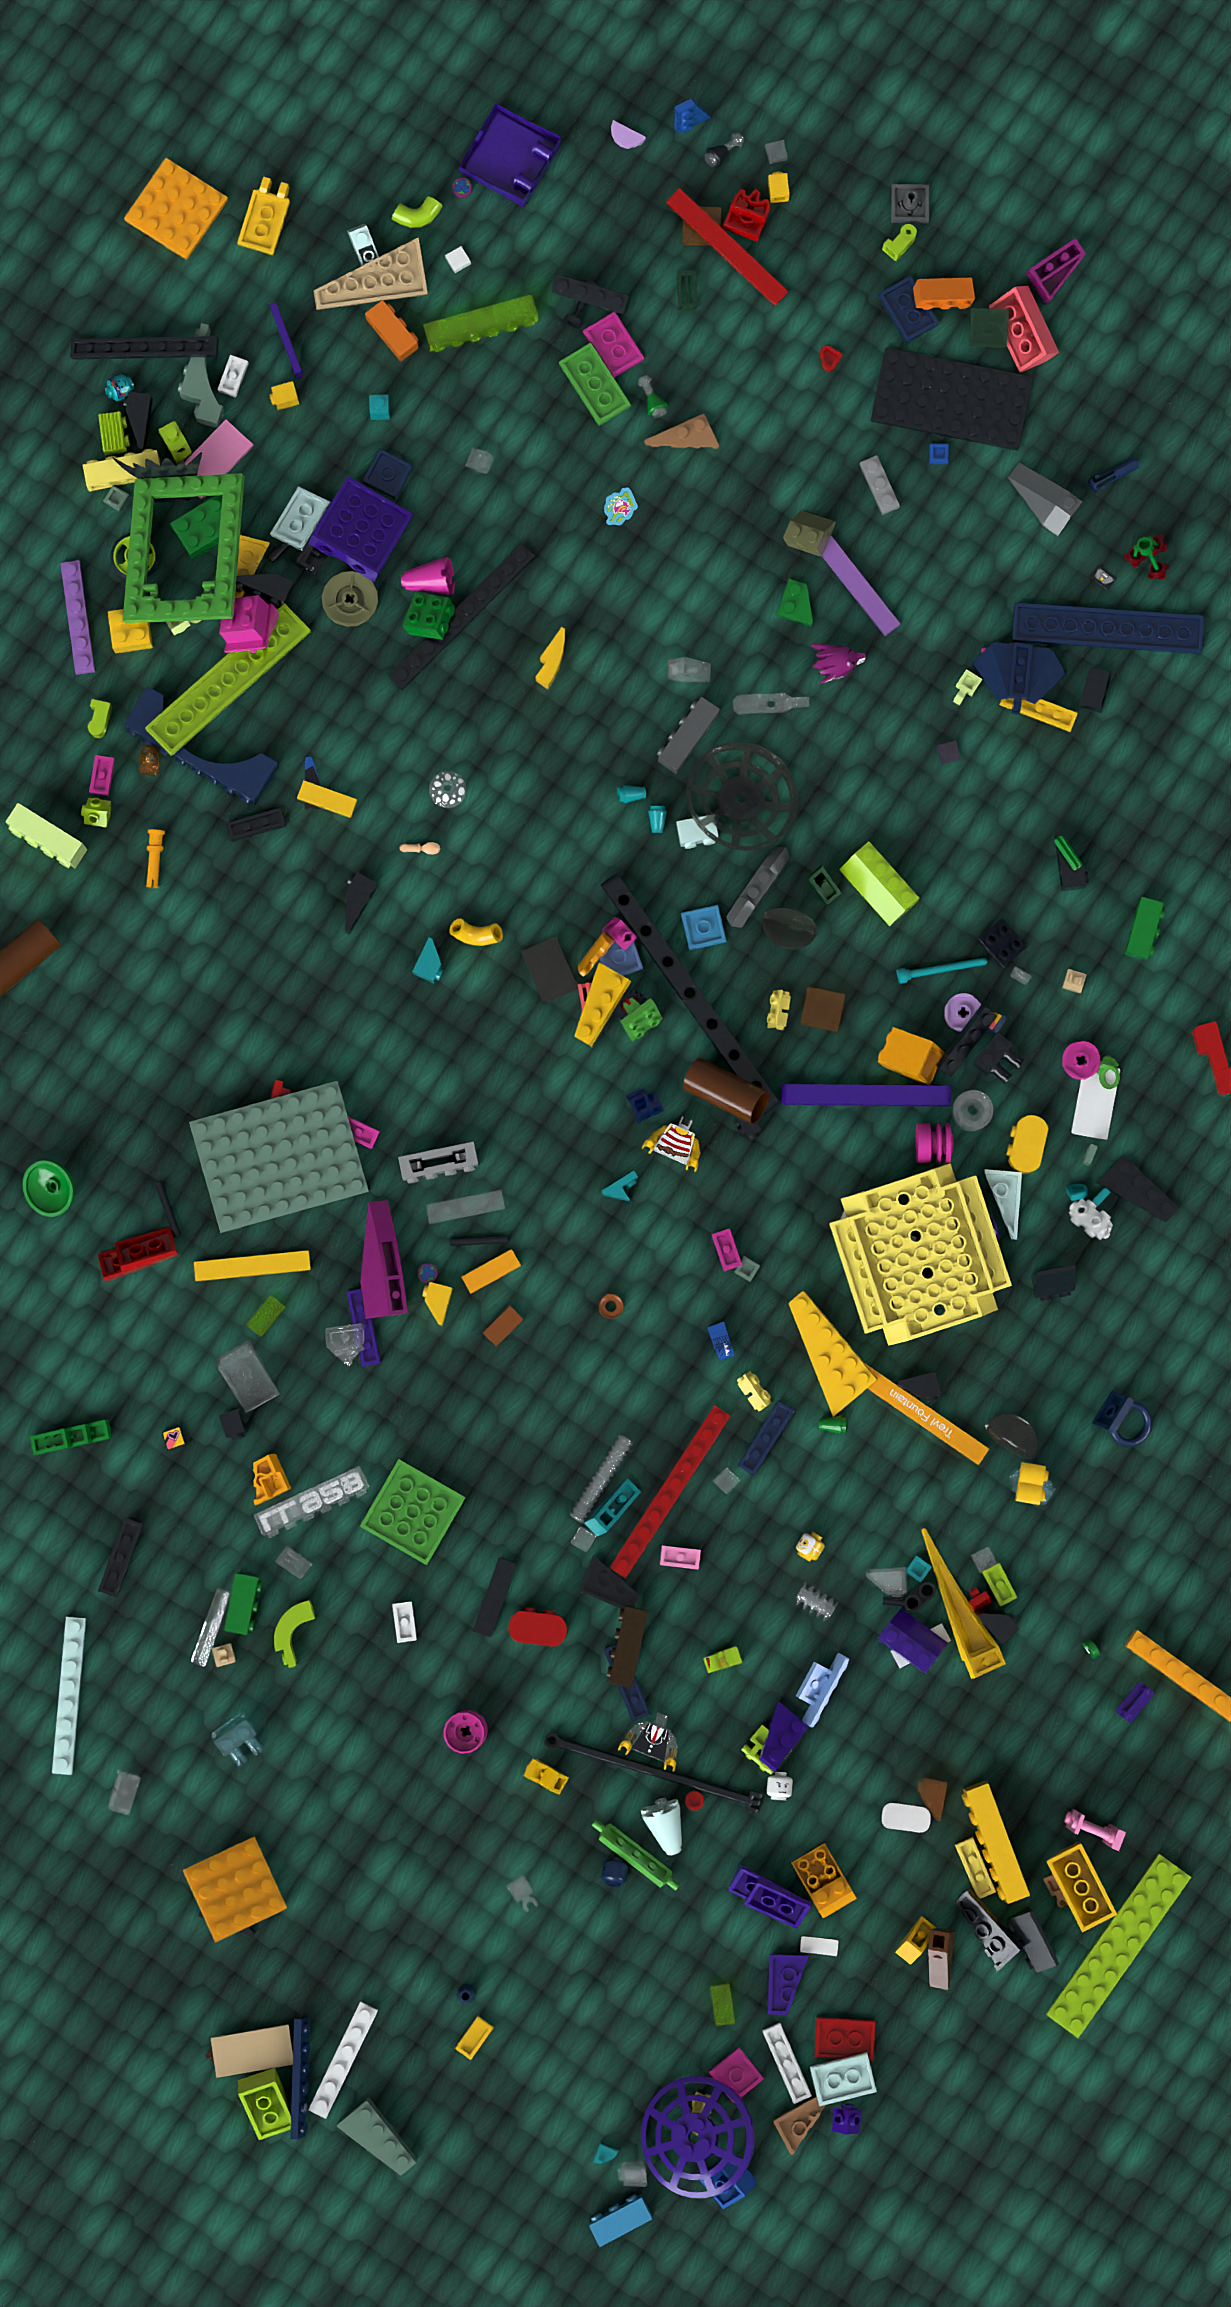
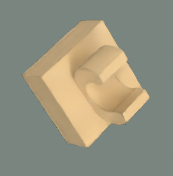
[1062,969,1087,993]
[212,1643,236,1667]

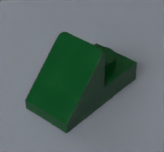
[807,865,841,905]

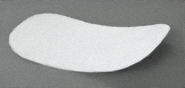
[882,1803,931,1833]

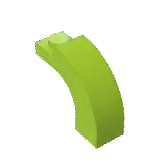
[274,1600,316,1668]

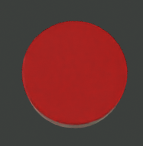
[685,1790,704,1811]

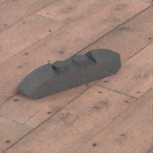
[726,847,790,928]

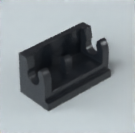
[296,537,328,576]
[1080,668,1111,713]

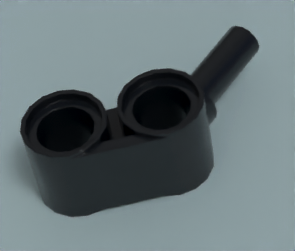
[883,1581,936,1612]

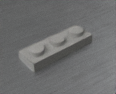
[859,455,900,515]

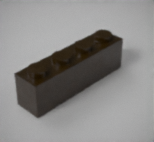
[606,1605,648,1688]

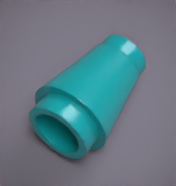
[617,785,646,804]
[648,806,667,833]

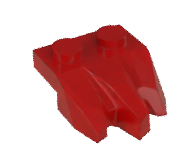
[723,188,770,241]

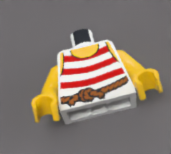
[642,1116,700,1172]

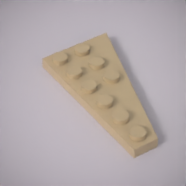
[314,238,428,310]

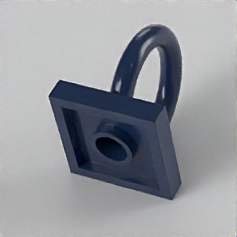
[1092,1391,1152,1447]

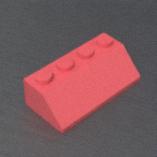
[989,286,1059,373]

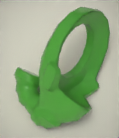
[1097,1055,1120,1089]

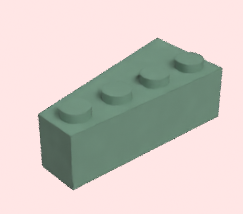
[336,2097,418,2176]

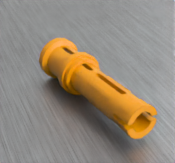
[146,829,165,888]

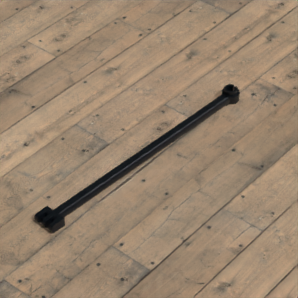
[544,1732,763,1813]

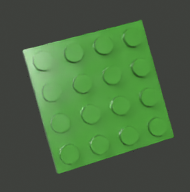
[360,1459,466,1565]

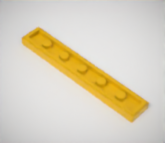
[194,1251,311,1281]

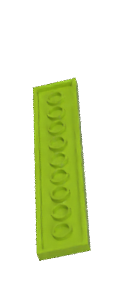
[145,603,311,756]
[1046,1853,1191,2038]

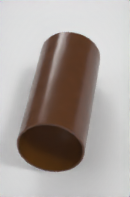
[0,918,62,996]
[683,1058,769,1124]

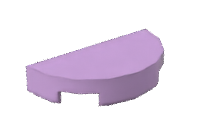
[611,120,646,149]

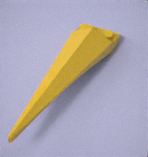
[921,1528,1006,1679]

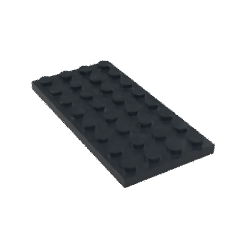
[870,348,1033,451]

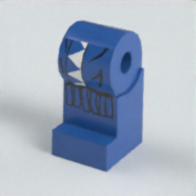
[707,1322,734,1361]

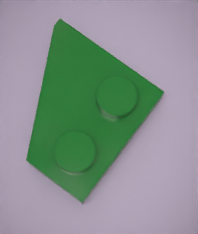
[777,579,813,627]

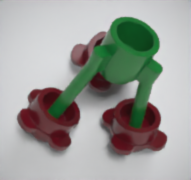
[1124,534,1169,580]

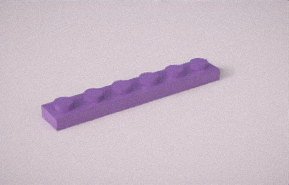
[60,560,95,675]

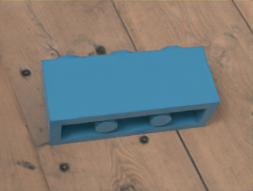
[589,2194,652,2247]

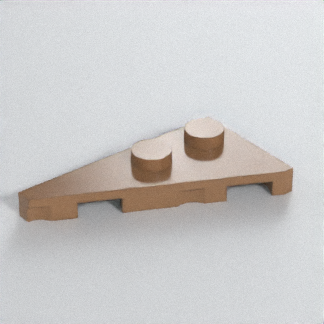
[644,414,719,449]
[772,2096,826,2155]

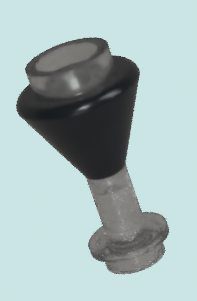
[704,133,744,167]

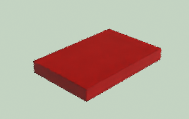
[814,2017,875,2061]

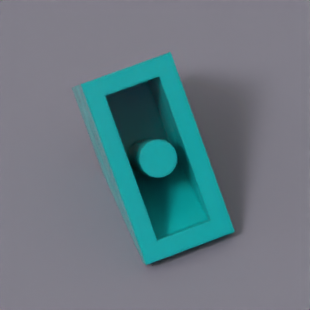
[412,937,444,984]

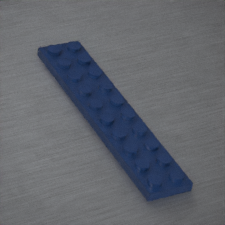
[1012,603,1204,655]

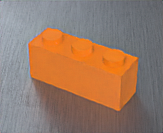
[913,278,975,310]
[365,300,419,362]

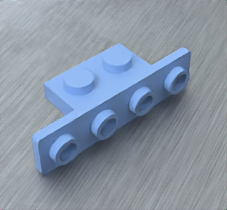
[796,1653,849,1727]

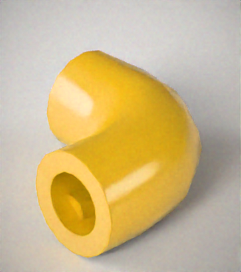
[449,918,503,946]

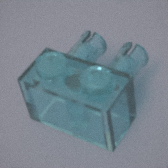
[211,1712,264,1767]

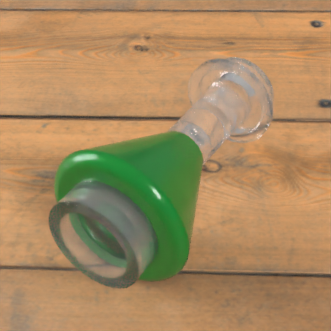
[638,375,668,418]

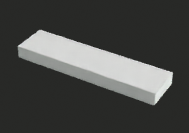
[762,2022,812,2104]

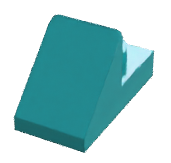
[601,1171,638,1202]

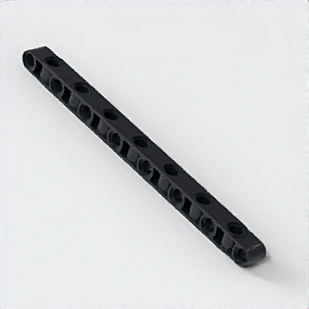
[600,874,780,1115]

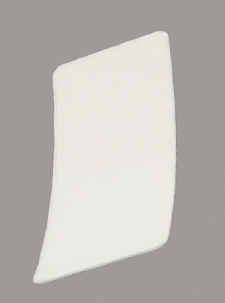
[800,1936,838,1956]

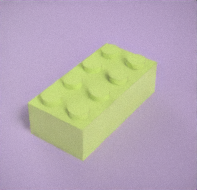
[6,803,87,868]

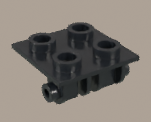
[977,918,1027,968]

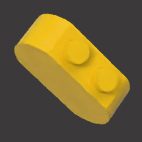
[1006,1115,1048,1174]

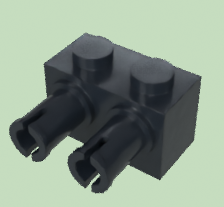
[972,1032,1025,1084]

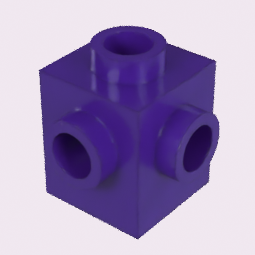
[832,2103,861,2135]

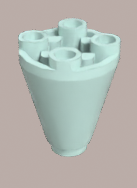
[641,1798,682,1855]

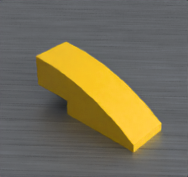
[535,627,565,689]

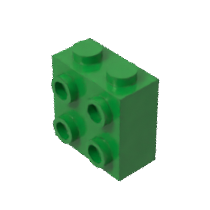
[403,592,455,640]

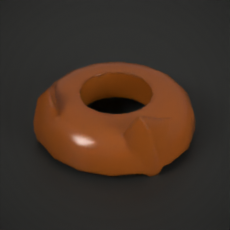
[599,1294,624,1319]

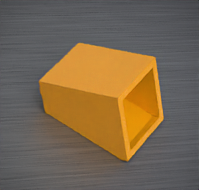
[878,1027,945,1086]

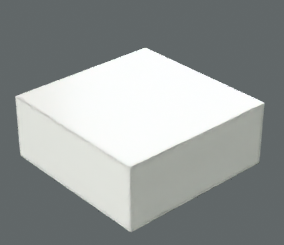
[445,246,471,273]

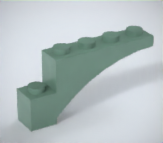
[178,323,225,428]

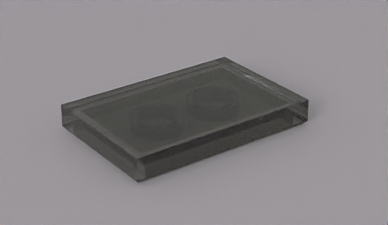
[521,936,578,1004]

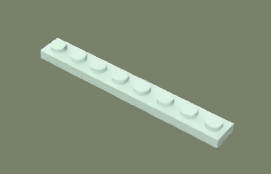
[52,1617,86,1775]

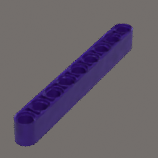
[781,1084,951,1107]

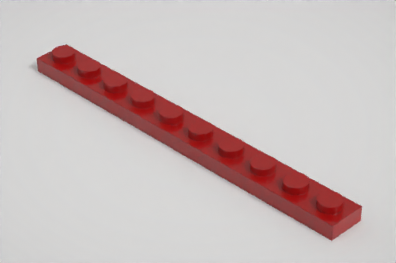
[610,1405,731,1579]

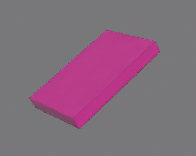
[583,312,644,378]

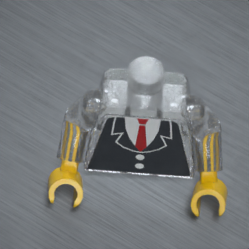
[618,1713,678,1772]

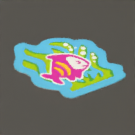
[604,487,638,525]

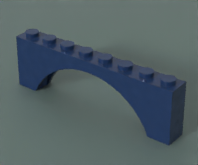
[124,686,279,805]

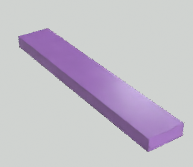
[822,536,900,636]

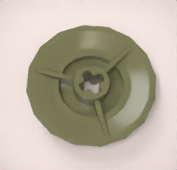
[322,571,378,627]

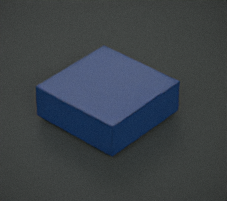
[929,444,949,464]

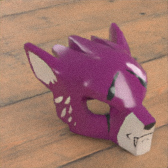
[811,643,866,684]

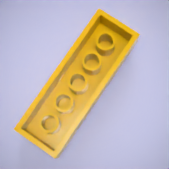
[961,1781,1030,1904]

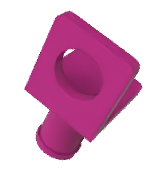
[602,917,637,950]

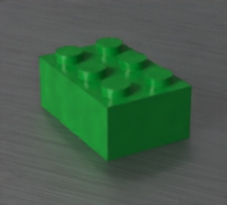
[170,495,222,561]

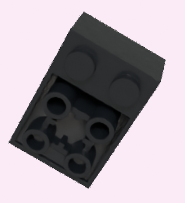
[235,573,293,608]

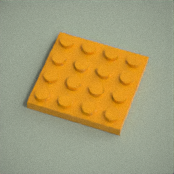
[124,158,228,260]
[183,1836,287,1943]

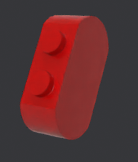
[509,1607,567,1647]

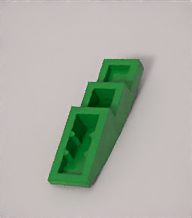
[30,1419,112,1455]

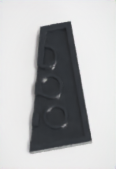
[1097,1155,1179,1222]
[955,1888,1023,1972]

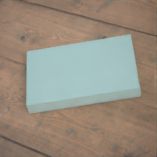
[270,487,331,551]
[810,2052,877,2106]

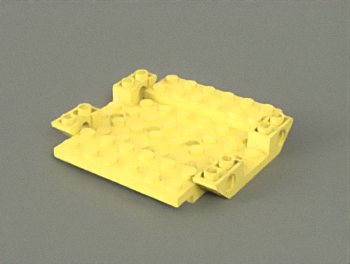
[829,1163,1012,1346]

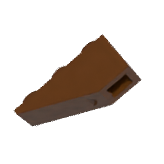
[928,1928,956,1990]

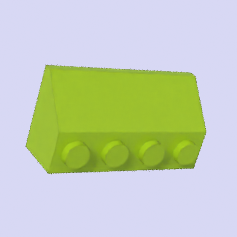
[839,842,919,927]

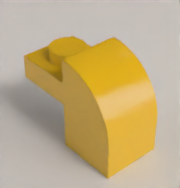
[523,1759,569,1795]

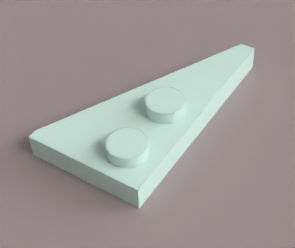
[984,1169,1022,1240]

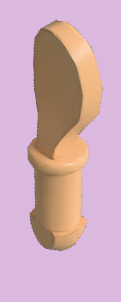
[400,842,440,855]

